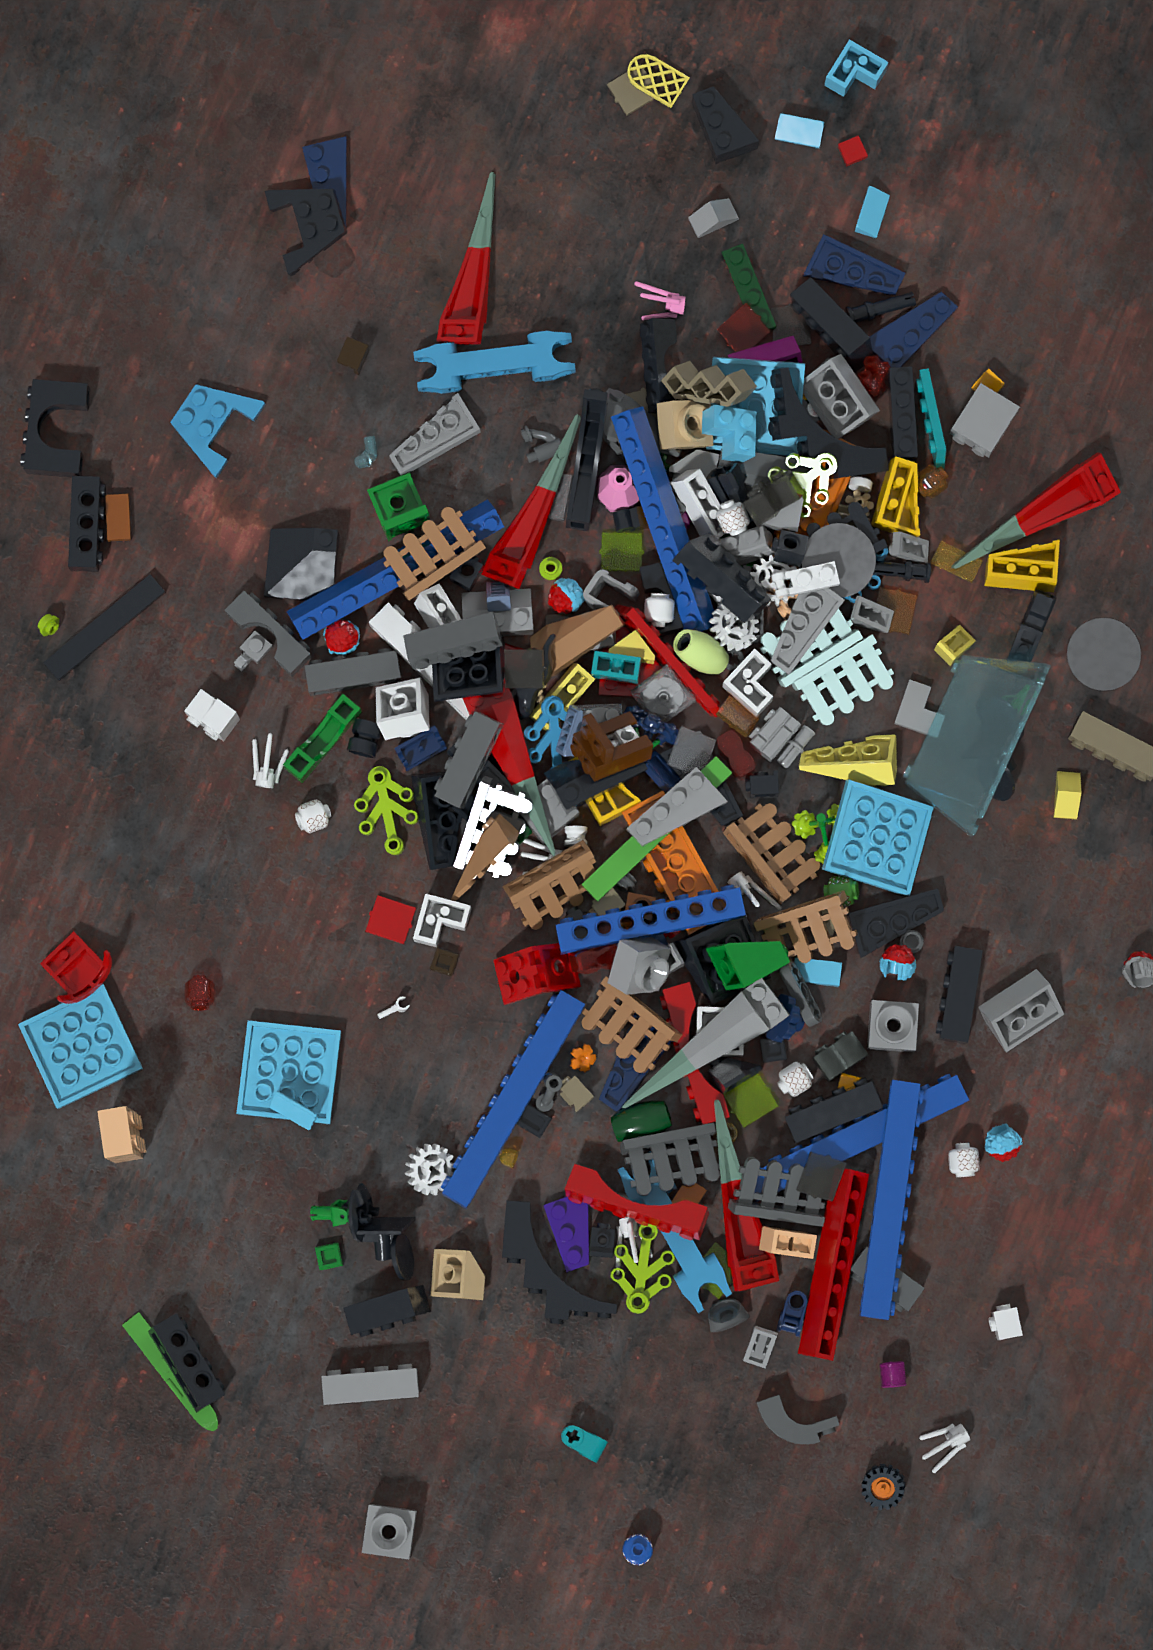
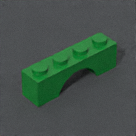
[283,694,362,783]

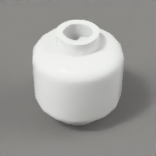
[644,593,675,627]

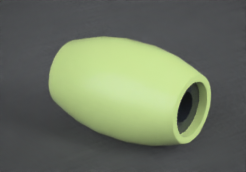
[673,629,729,674]

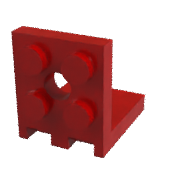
[493,943,581,1005]

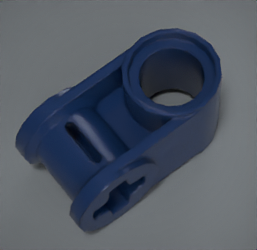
[776,1290,808,1337]

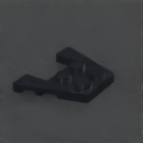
[264,189,347,276]

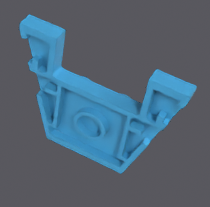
[170,384,266,478]

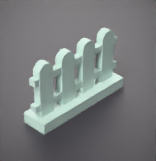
[760,609,863,687]
[792,635,894,725]

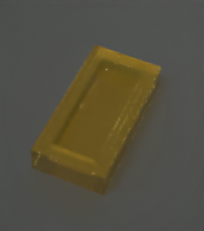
[931,541,983,583]

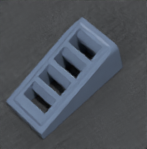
[486,581,511,612]
[556,705,583,756]

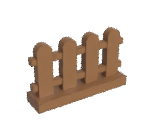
[383,507,486,600]
[723,803,820,905]
[503,840,596,930]
[754,890,858,963]
[582,976,683,1073]

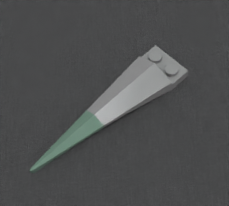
[622,978,790,1108]

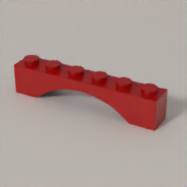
[659,982,730,1125]
[565,1164,709,1240]

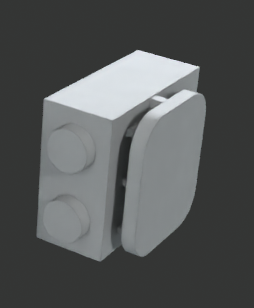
[950,383,1020,458]

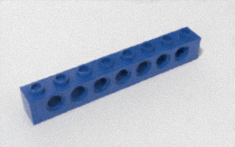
[556,885,746,955]

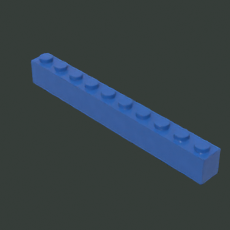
[611,407,714,632]
[286,499,504,639]
[441,990,585,1209]
[755,1073,969,1202]
[859,1080,924,1320]

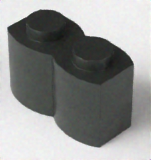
[813,1031,868,1082]

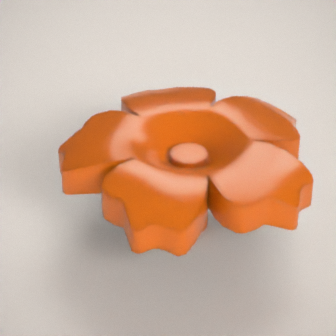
[570,1044,596,1073]

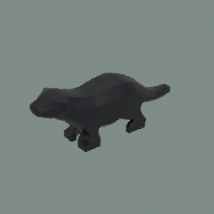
[506,634,556,720]

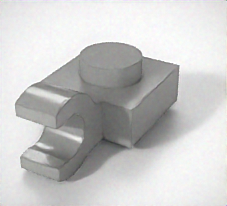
[234,631,273,672]

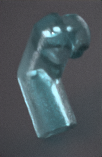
[355,436,377,468]

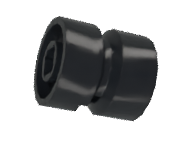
[347,719,382,758]

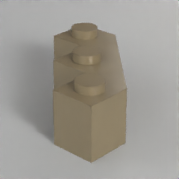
[661,361,757,407]

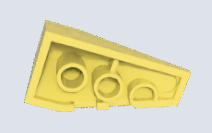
[799,735,897,786]

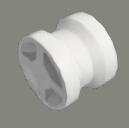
[564,826,587,847]

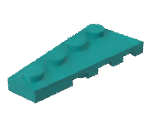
[916,368,946,472]

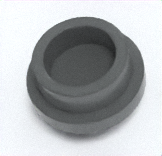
[616,873,637,892]
[900,930,923,954]

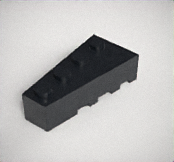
[790,277,874,373]

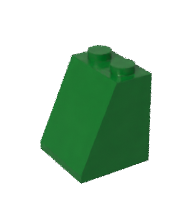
[706,941,790,990]

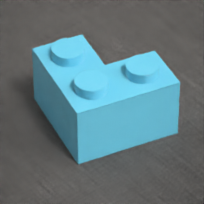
[825,39,889,97]
[702,405,756,463]

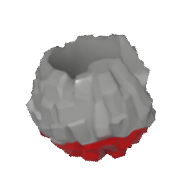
[1122,951,1153,988]

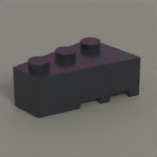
[343,1285,431,1338]

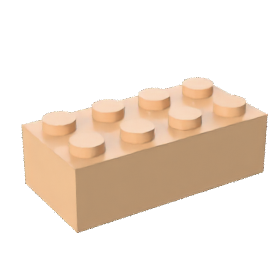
[97,1106,146,1163]

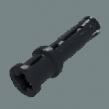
[845,291,916,323]
[873,561,931,583]

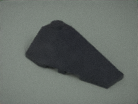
[411,772,462,870]

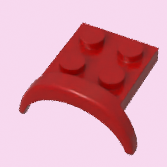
[40,931,112,1004]

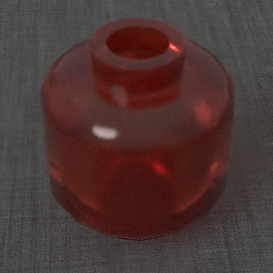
[184,975,215,1011]

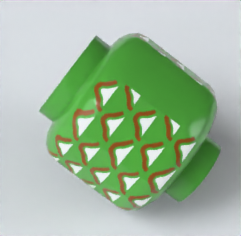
[824,876,859,906]

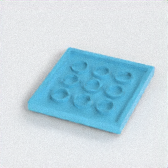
[706,357,805,456]
[822,780,934,896]
[18,984,143,1109]
[236,1021,341,1124]

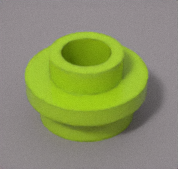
[539,557,562,580]
[38,614,59,636]

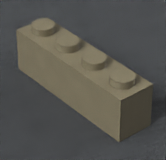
[1068,711,1153,782]

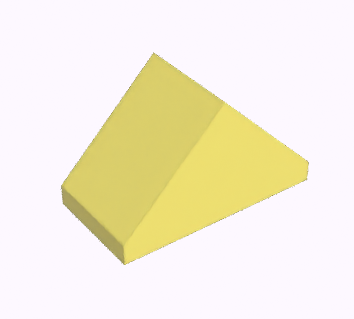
[934,625,976,666]
[609,630,655,664]
[1053,771,1082,819]

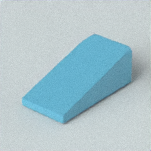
[794,958,842,987]

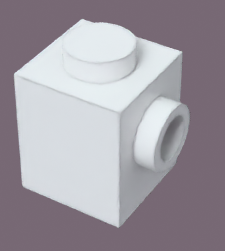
[989,1304,1022,1340]

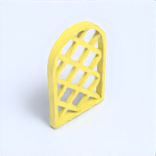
[627,54,690,108]

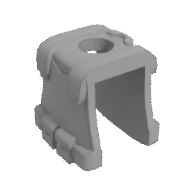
[583,570,640,619]

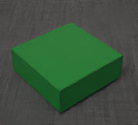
[315,1243,343,1271]

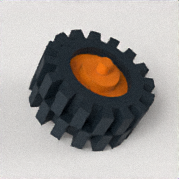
[861,1464,906,1510]

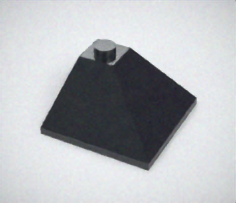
[264,528,340,601]
[432,629,506,702]
[675,916,771,1005]

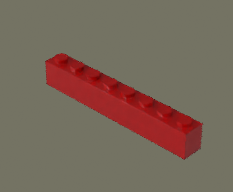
[798,1168,869,1361]

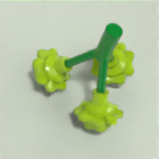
[792,804,839,864]

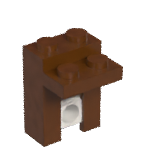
[570,711,653,782]

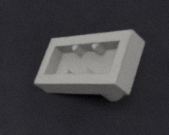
[889,532,929,564]

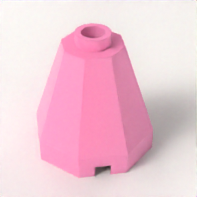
[597,465,640,512]

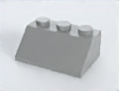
[803,354,880,439]
[462,588,534,636]
[978,969,1064,1052]

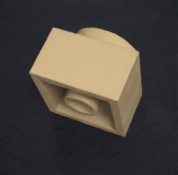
[657,400,714,450]

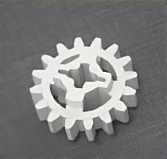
[750,555,797,606]
[709,604,759,651]
[405,1144,454,1195]

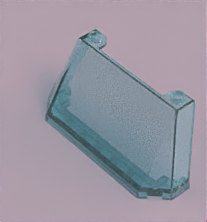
[903,655,1051,837]

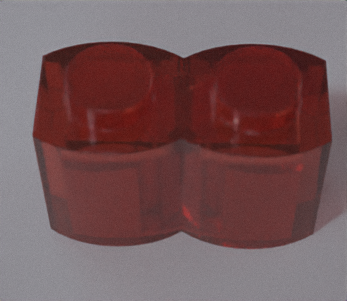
[716,730,755,781]
[569,945,618,974]

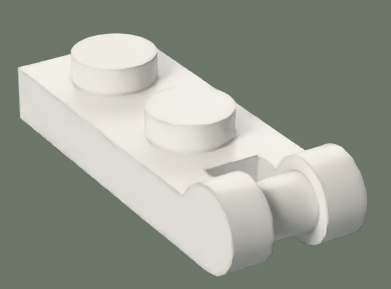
[771,561,840,598]

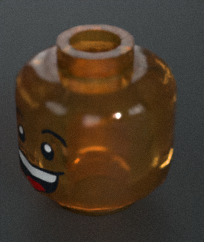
[918,464,949,499]

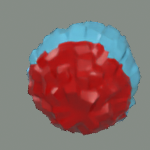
[548,578,584,614]
[323,619,360,656]
[879,944,916,980]
[984,1123,1023,1162]

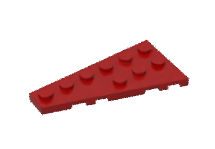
[614,604,723,718]

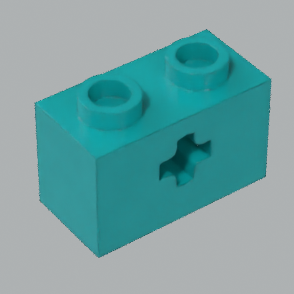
[591,651,642,684]

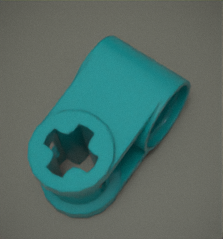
[561,1425,608,1463]

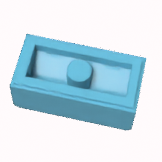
[775,113,824,148]
[855,186,890,238]
[270,1091,318,1130]

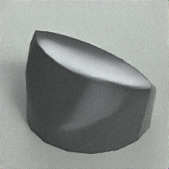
[708,1298,750,1332]

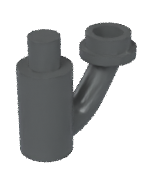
[520,426,561,463]
[536,1072,562,1112]

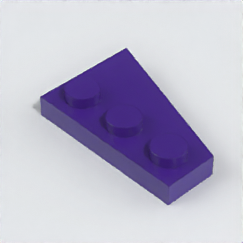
[543,1197,589,1272]

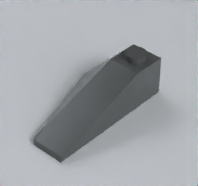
[603,388,683,457]
[718,449,814,497]

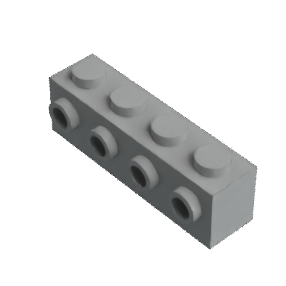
[322,1364,420,1405]

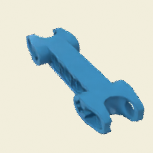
[413,331,576,394]
[618,1151,732,1313]

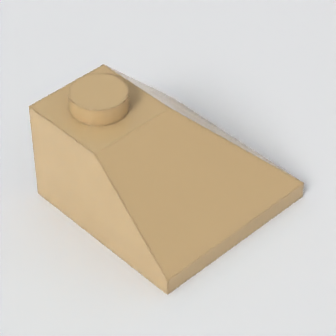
[430,1249,485,1300]

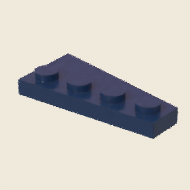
[302,136,347,226]
[803,234,906,295]
[870,292,958,368]
[599,1012,672,1112]

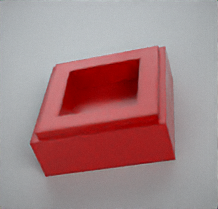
[837,135,868,167]

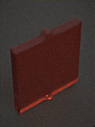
[717,303,770,352]

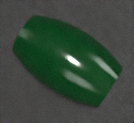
[611,1100,672,1142]

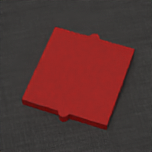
[365,895,416,945]

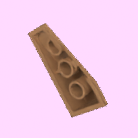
[530,605,625,677]
[451,813,520,901]

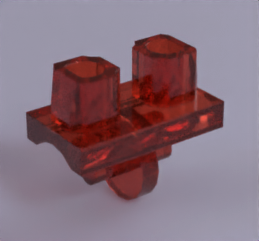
[857,356,890,397]

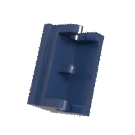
[394,725,447,772]

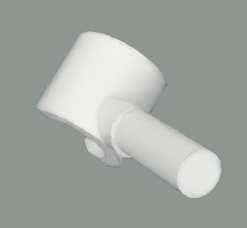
[377,996,410,1019]

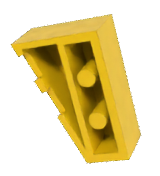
[871,456,920,537]
[984,540,1060,592]
[569,757,641,826]

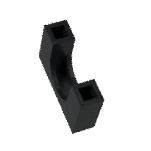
[20,379,90,477]

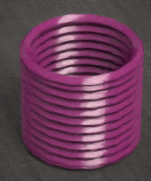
[879,1361,907,1388]

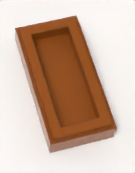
[105,494,131,542]

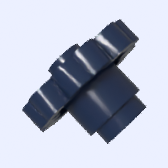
[766,994,805,1042]

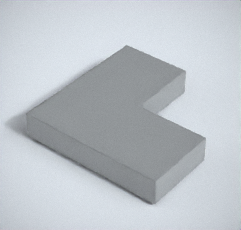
[894,679,946,739]

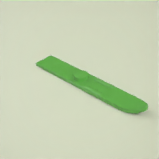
[122,1312,218,1431]

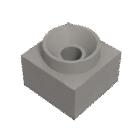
[607,937,671,995]
[867,1000,919,1052]
[362,1504,417,1560]

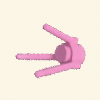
[634,281,685,320]

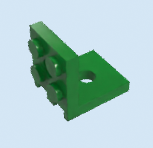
[367,473,430,542]

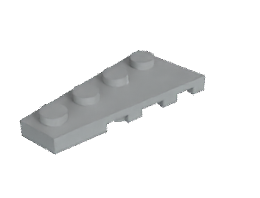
[389,393,481,476]
[770,588,845,675]
[626,767,728,847]

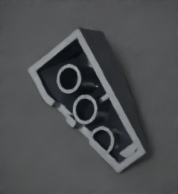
[544,759,648,814]
[707,1057,763,1095]

